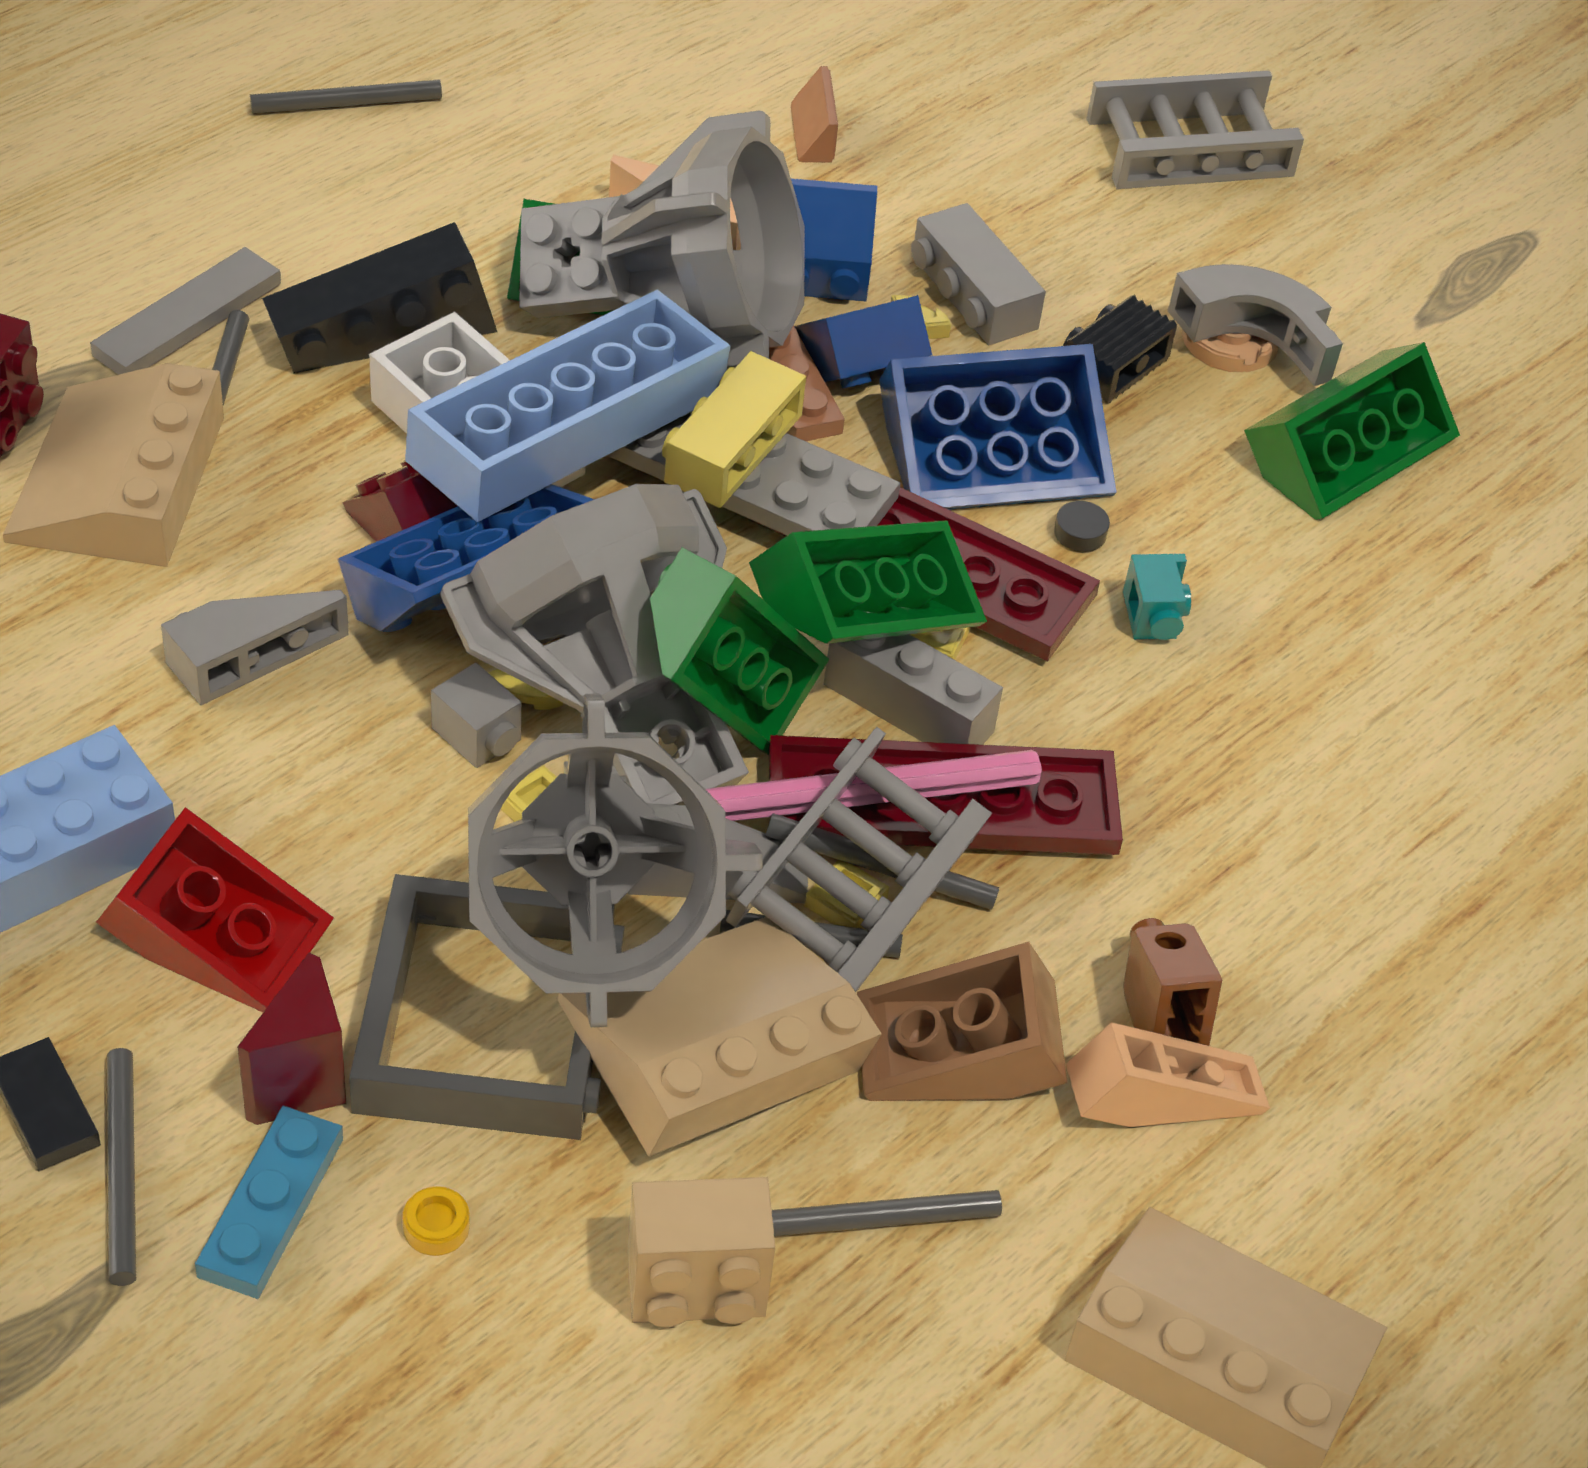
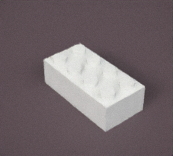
[369,312,586,487]

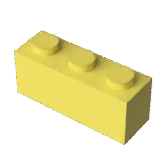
[662,351,806,508]

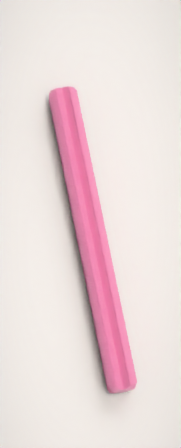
[705,750,1042,821]

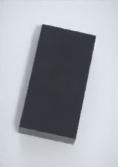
[0,1037,101,1171]

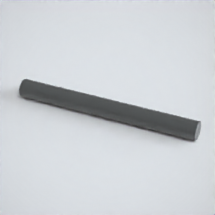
[250,79,442,114]
[765,813,999,910]
[107,1048,136,1286]
[772,1190,1002,1236]

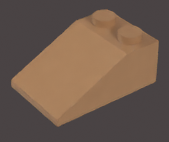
[857,941,1067,1101]

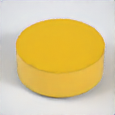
[403,1186,470,1256]

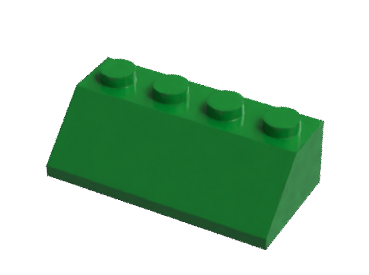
[1244,342,1460,520]
[749,521,987,644]
[650,547,830,755]

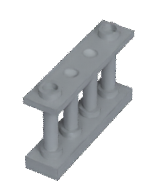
[1087,70,1304,189]
[726,727,992,992]

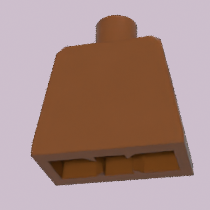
[1123,918,1223,1046]

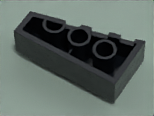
[262,222,498,373]

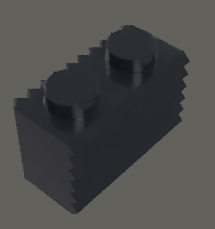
[1063,295,1177,403]

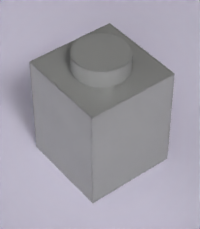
[431,662,521,768]

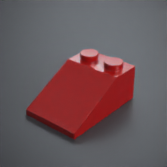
[96,807,334,1012]

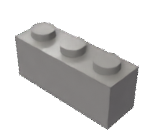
[911,203,1046,346]
[824,634,1003,745]

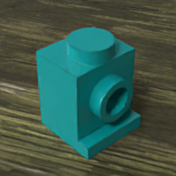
[1123,554,1191,640]

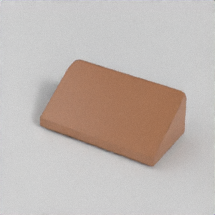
[791,66,838,163]

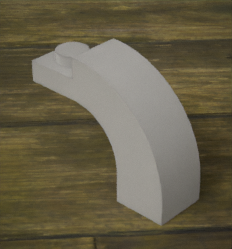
[1168,264,1343,386]

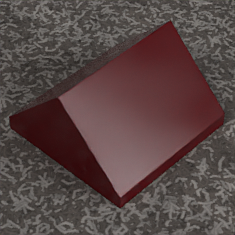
[237,953,346,1125]

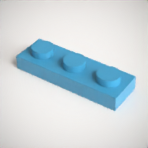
[195,1106,343,1299]

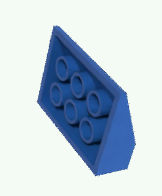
[879,344,1117,510]
[338,484,594,632]

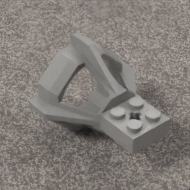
[520,110,805,369]
[440,484,749,805]
[468,693,763,1027]

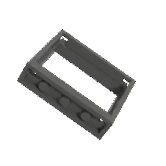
[349,874,625,1140]

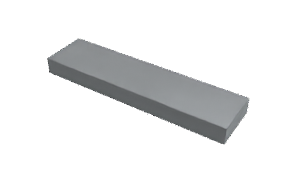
[90,247,281,375]

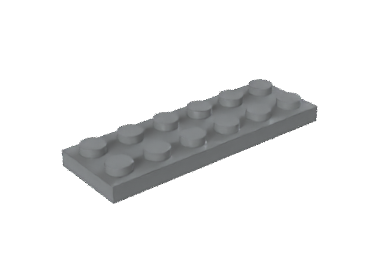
[607,411,900,535]

